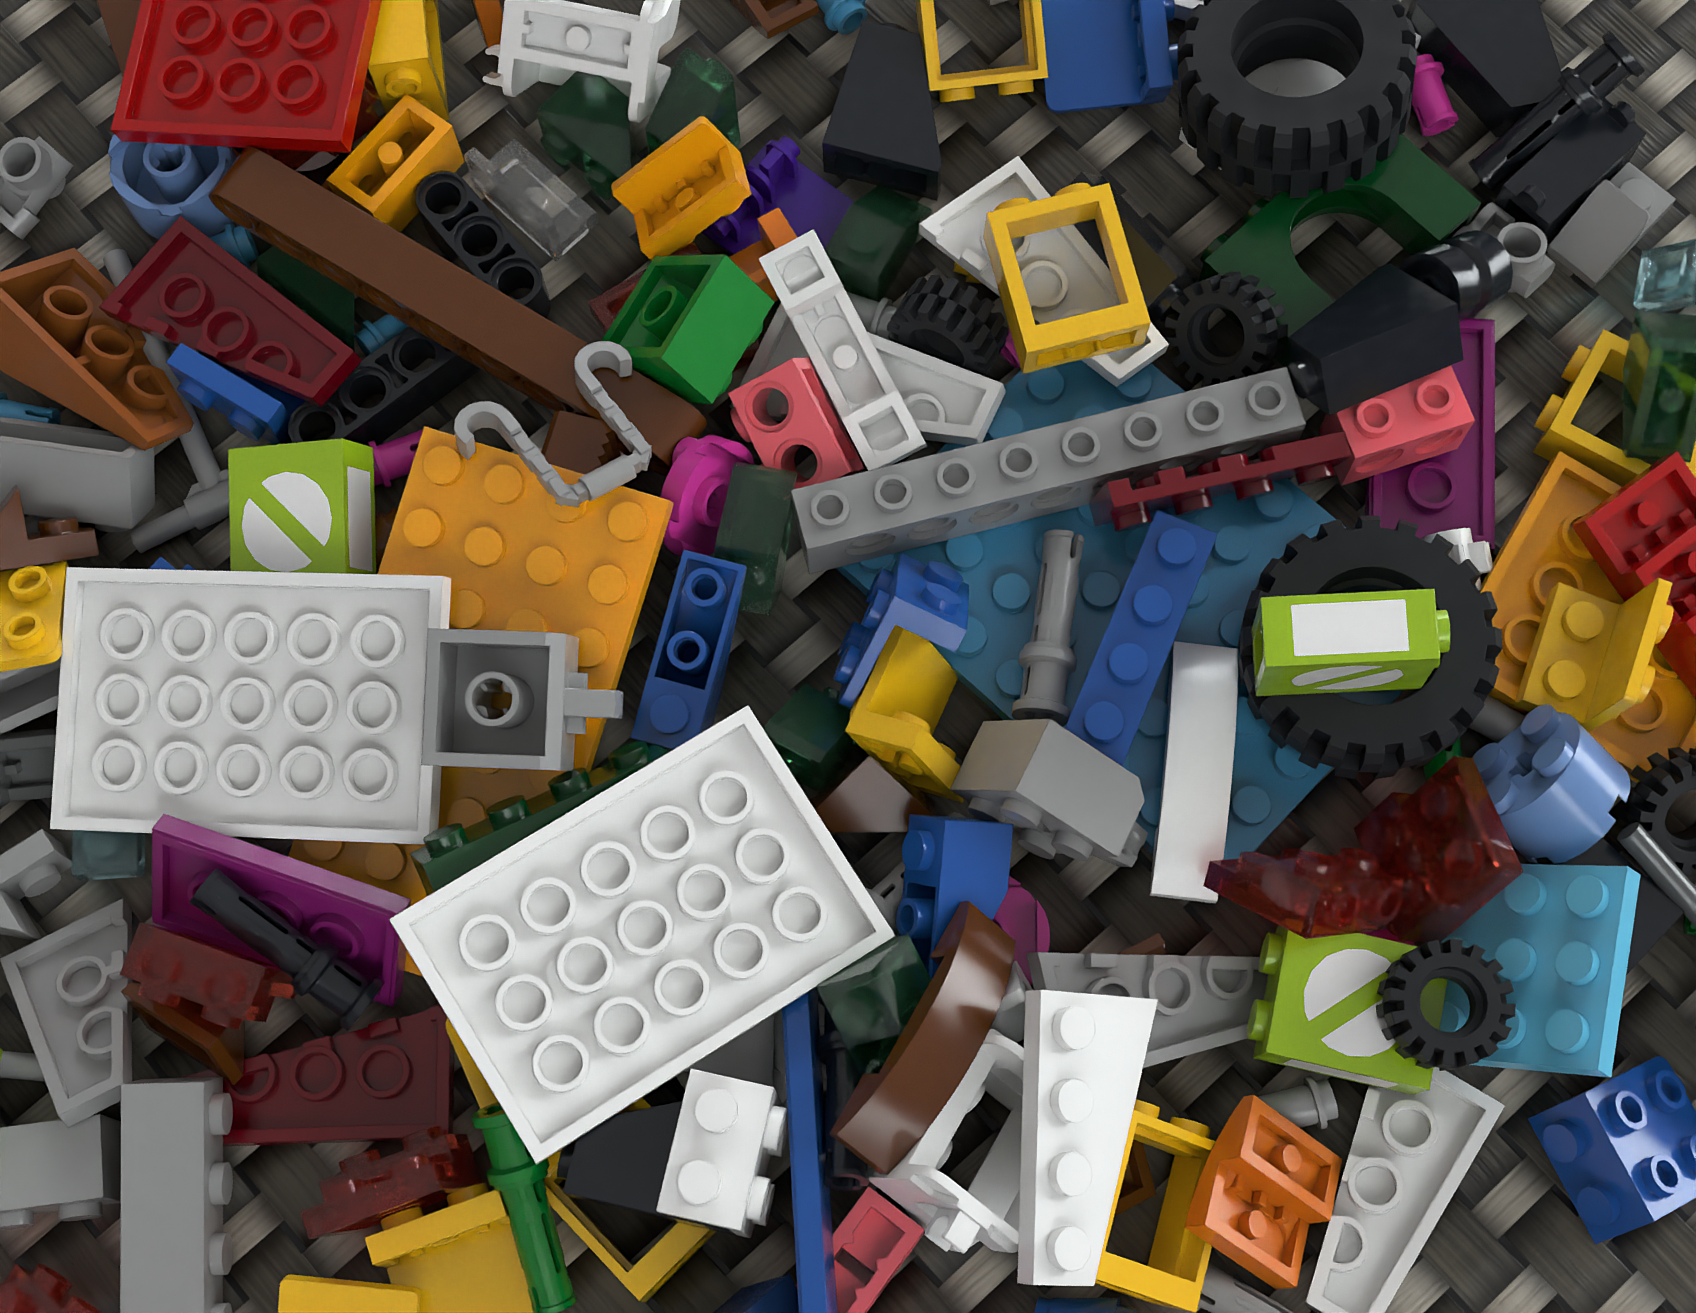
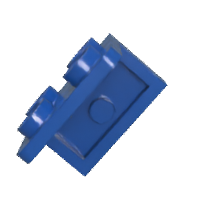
[1041,0,1178,114]
[166,343,305,445]
[833,553,969,708]
[1528,1056,1696,1244]

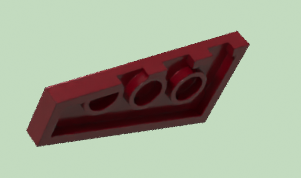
[99,216,362,407]
[1089,431,1352,532]
[181,1004,454,1147]

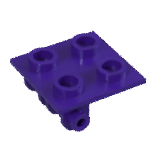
[701,136,862,255]

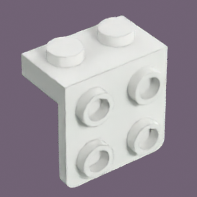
[656,1069,789,1238]

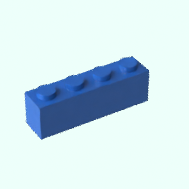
[1065,510,1218,766]

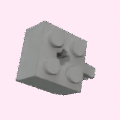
[421,628,624,771]
[950,719,1148,867]

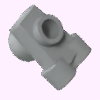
[0,136,74,240]
[1452,202,1555,298]

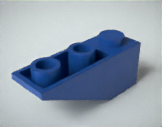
[630,549,747,751]
[890,814,1013,1020]

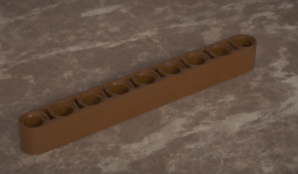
[209,146,707,477]

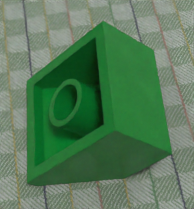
[602,254,774,404]

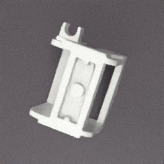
[482,0,680,123]
[868,1029,1024,1254]

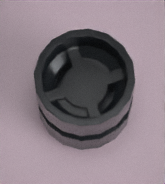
[1399,230,1513,322]

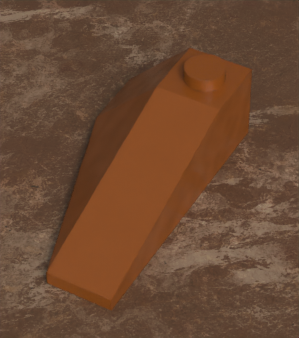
[0,248,194,451]

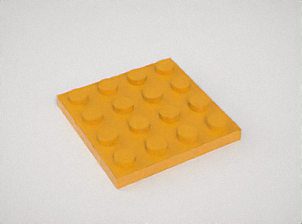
[1479,451,1696,783]

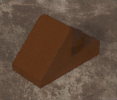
[0,485,99,570]

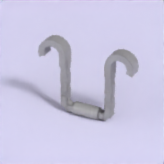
[454,341,652,507]

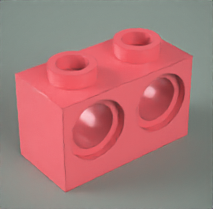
[728,357,865,506]
[1319,365,1475,486]
[795,1186,925,1313]

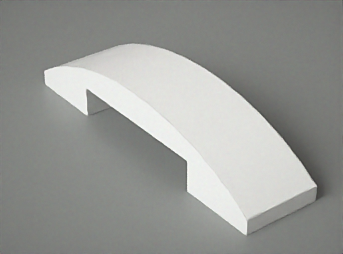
[758,229,927,471]
[1149,641,1238,904]

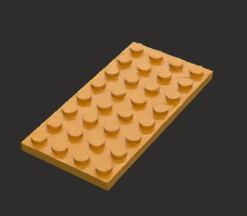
[288,426,674,977]

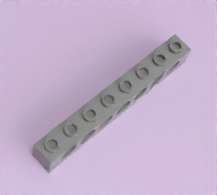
[791,367,1306,574]

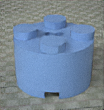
[108,134,237,239]
[1468,704,1631,864]

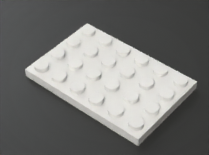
[50,567,451,845]
[389,705,895,1165]

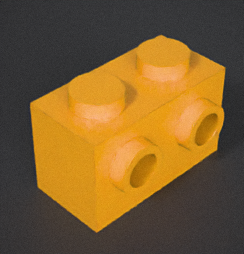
[326,93,465,232]

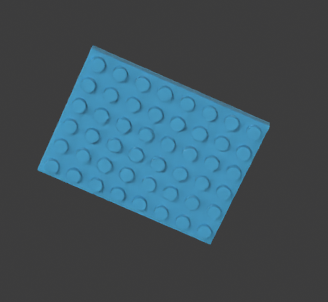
[836,360,1405,904]

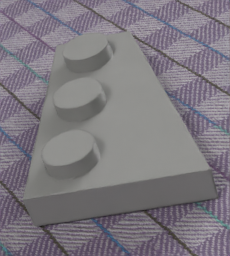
[0,898,132,1127]

